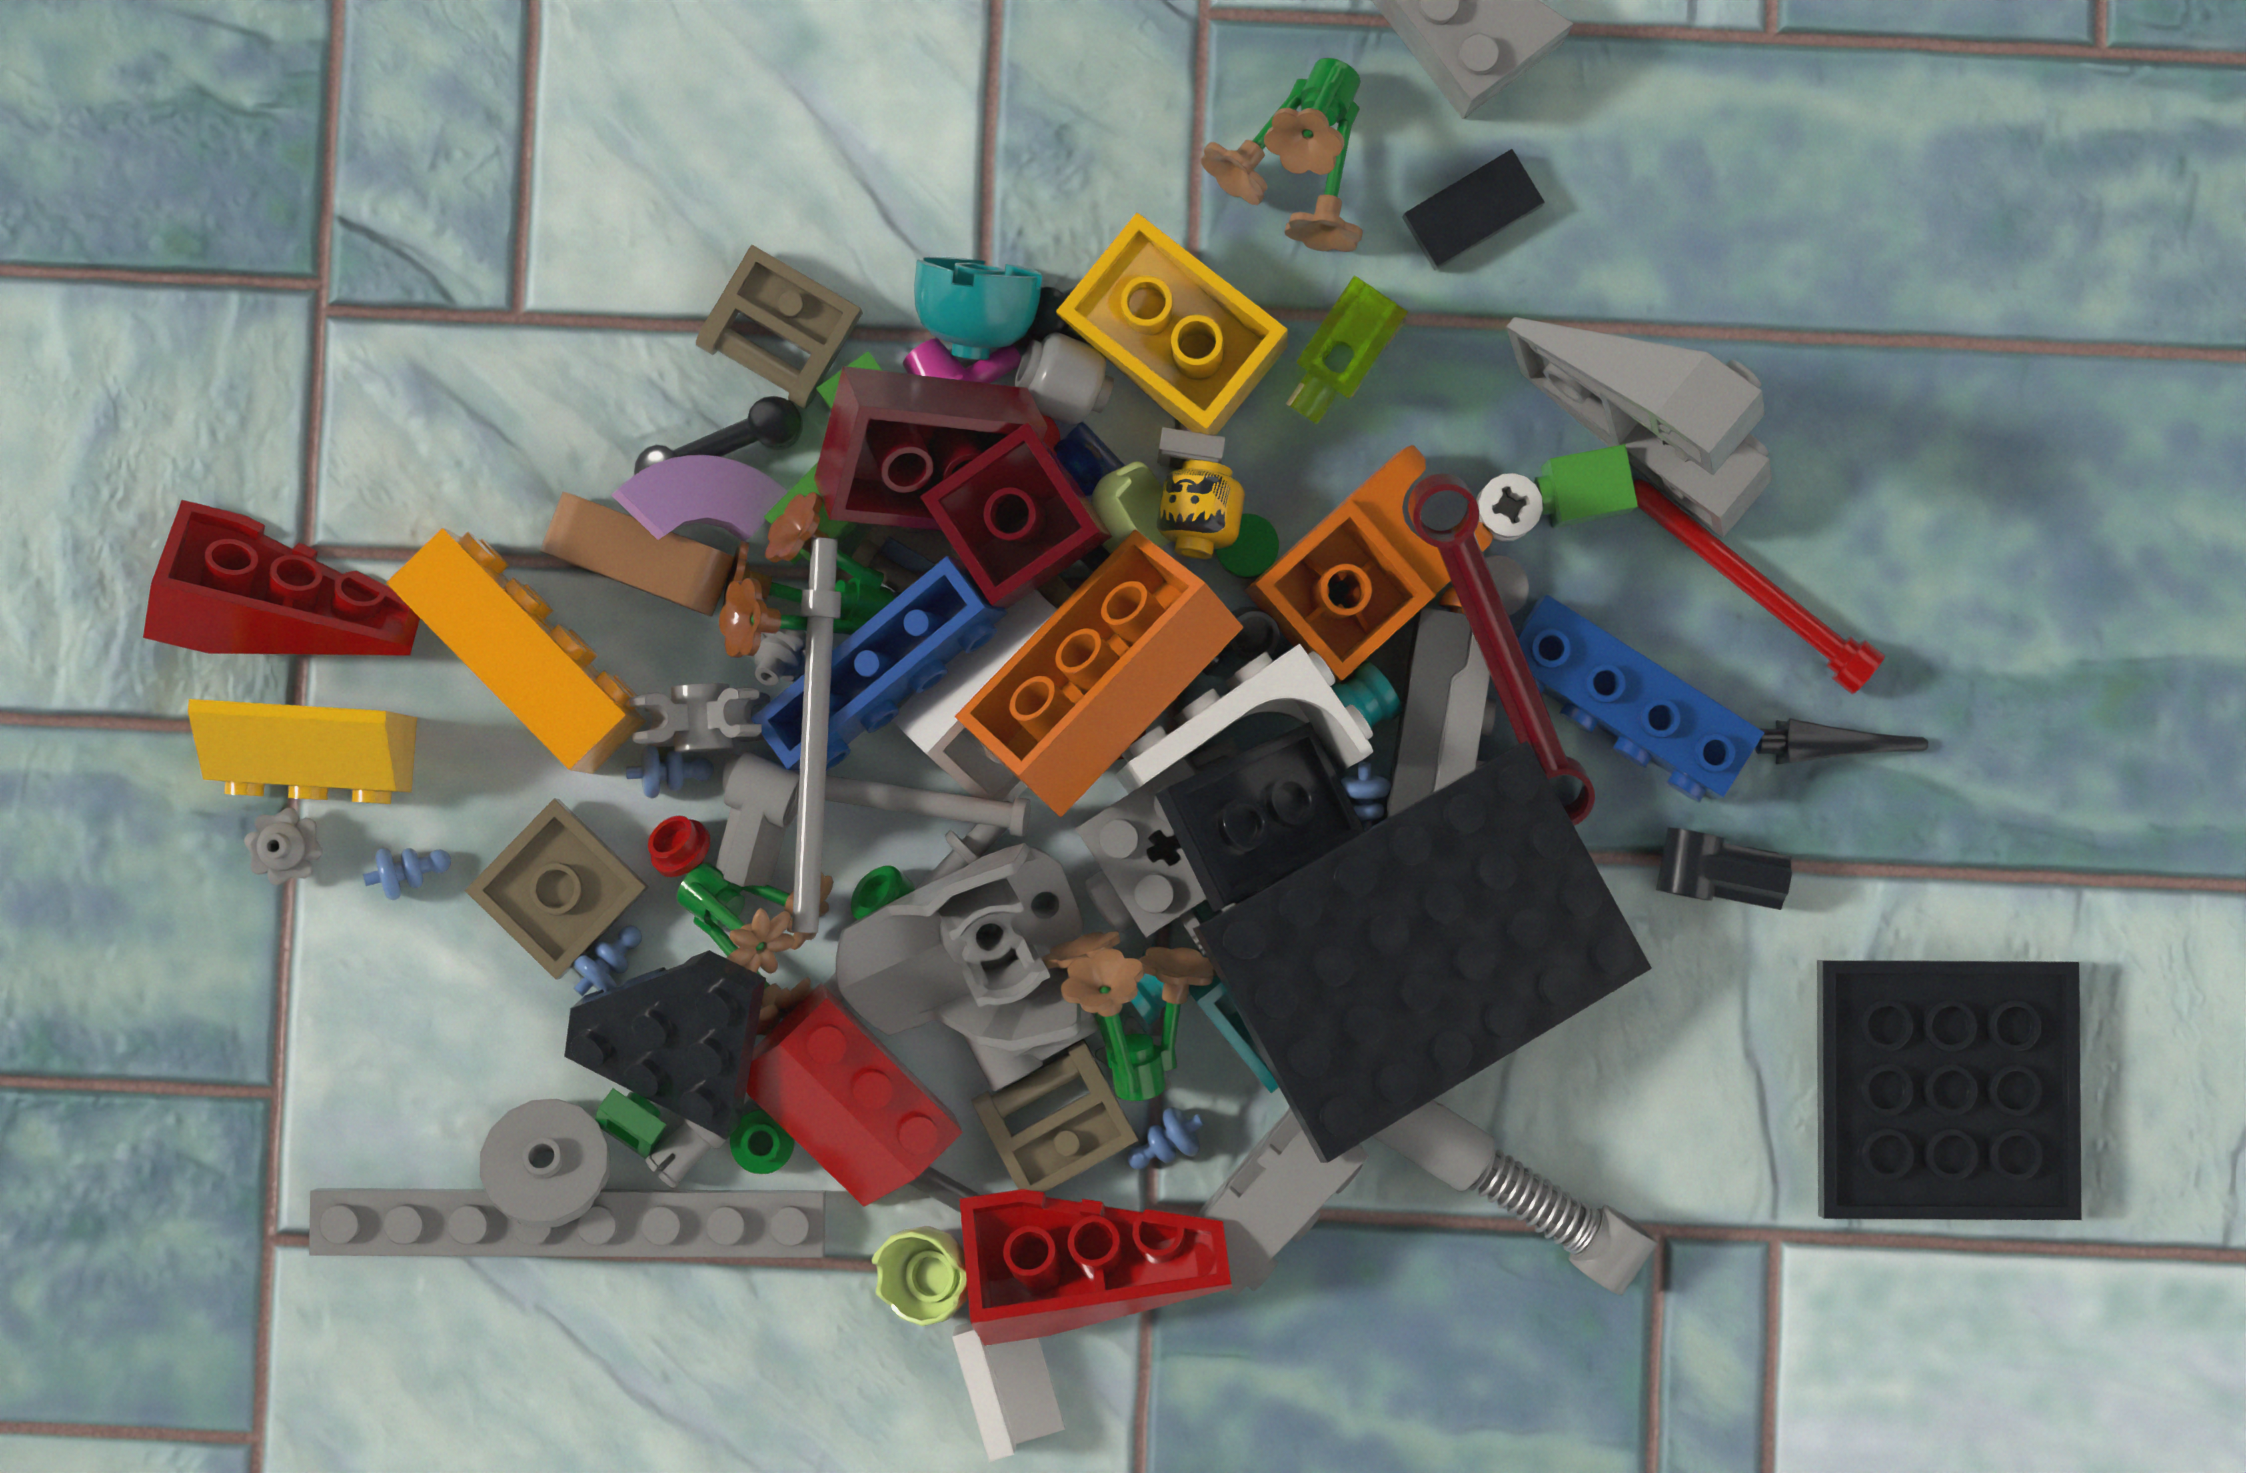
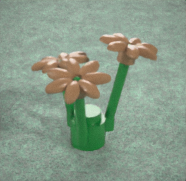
[677,862,834,1036]

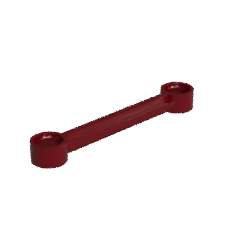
[1408,473,1595,826]

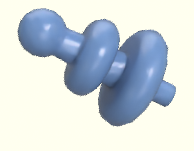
[626,745,714,799]
[1340,762,1391,831]
[363,848,451,900]
[573,925,642,997]
[1127,1107,1205,1170]

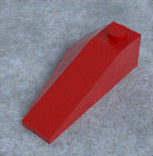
[143,500,420,656]
[959,1189,1233,1346]

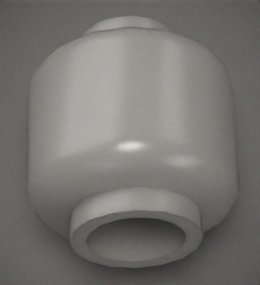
[1015,332,1114,426]

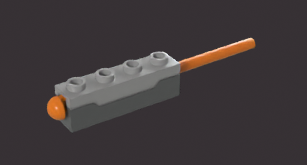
[1383,586,1496,820]

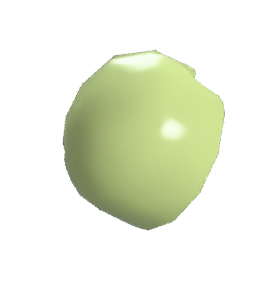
[1091,461,1172,554]
[872,1226,968,1326]

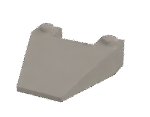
[1506,317,1772,538]

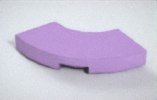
[611,455,788,541]

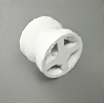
[1476,473,1543,542]

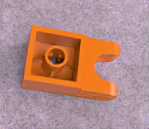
[1244,445,1493,683]

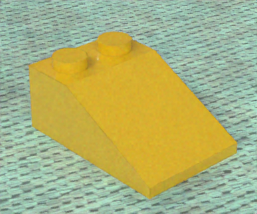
[1056,212,1288,436]

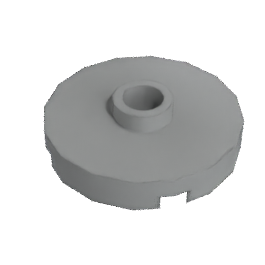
[480,1099,610,1228]

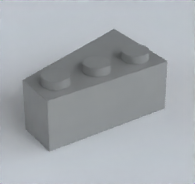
[1371,0,1573,119]
[1194,1107,1369,1297]

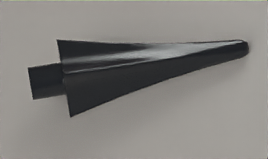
[1755,718,1928,765]

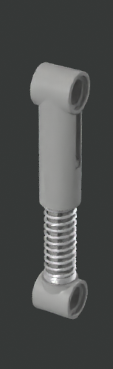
[1372,1100,1658,1295]

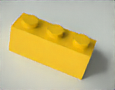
[188,699,417,804]

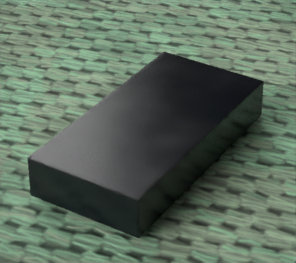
[1402,149,1545,271]

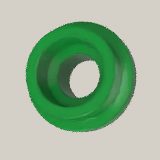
[730,1109,795,1174]

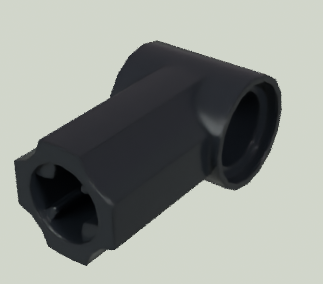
[1656,827,1792,910]

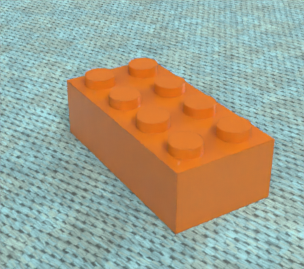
[954,529,1244,818]

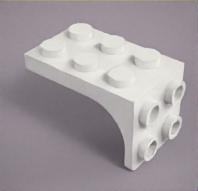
[1115,644,1373,794]

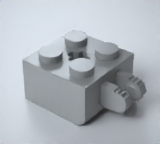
[1075,756,1239,957]

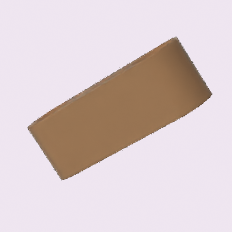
[540,492,735,617]

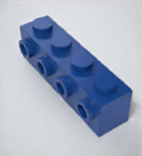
[751,556,1008,771]
[1516,594,1765,802]

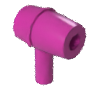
[902,338,1021,383]

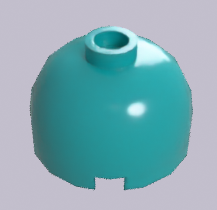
[914,257,1043,360]

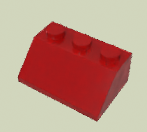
[746,983,963,1207]

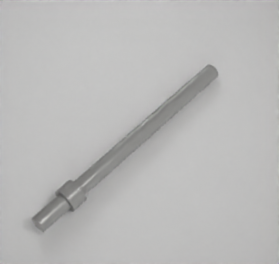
[792,538,842,933]

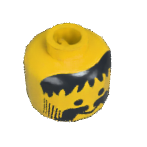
[1157,460,1245,559]

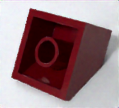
[920,422,1112,609]

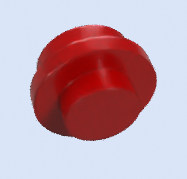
[648,815,711,877]

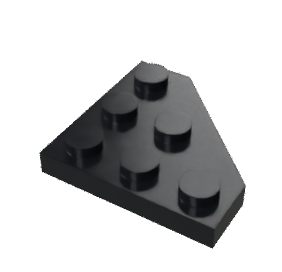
[564,950,766,1139]

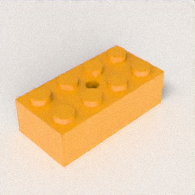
[386,528,646,774]

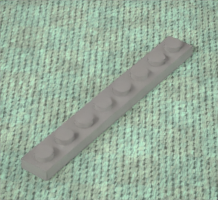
[309,1188,826,1258]

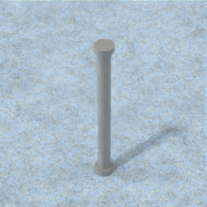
[723,754,1031,837]

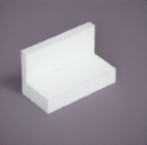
[952,1322,1065,1462]

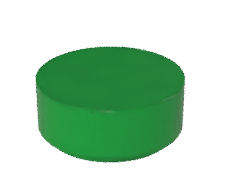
[1215,513,1279,579]
[850,865,915,920]

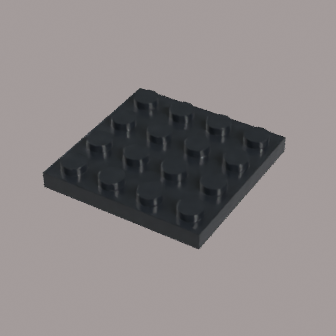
[1817,960,2082,1220]

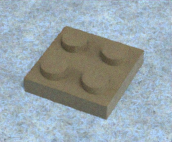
[464,798,649,980]

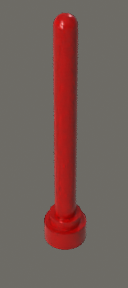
[1633,479,1885,695]

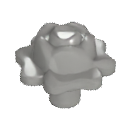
[751,629,806,686]
[244,808,323,885]

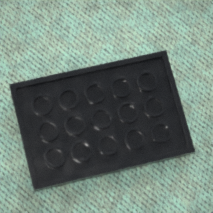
[1193,741,1652,1163]

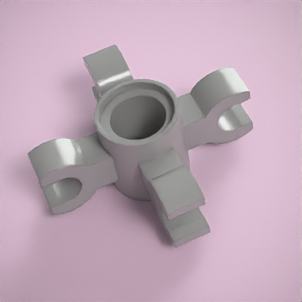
[629,683,770,752]

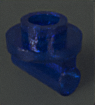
[1053,421,1126,496]

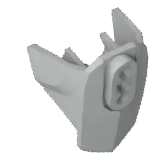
[835,843,1084,1052]

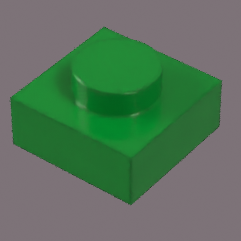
[595,1088,666,1159]

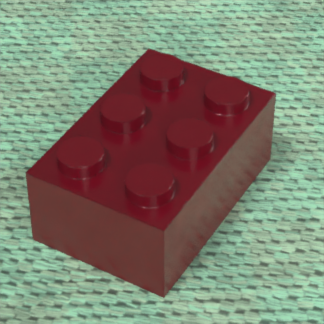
[814,366,1047,531]

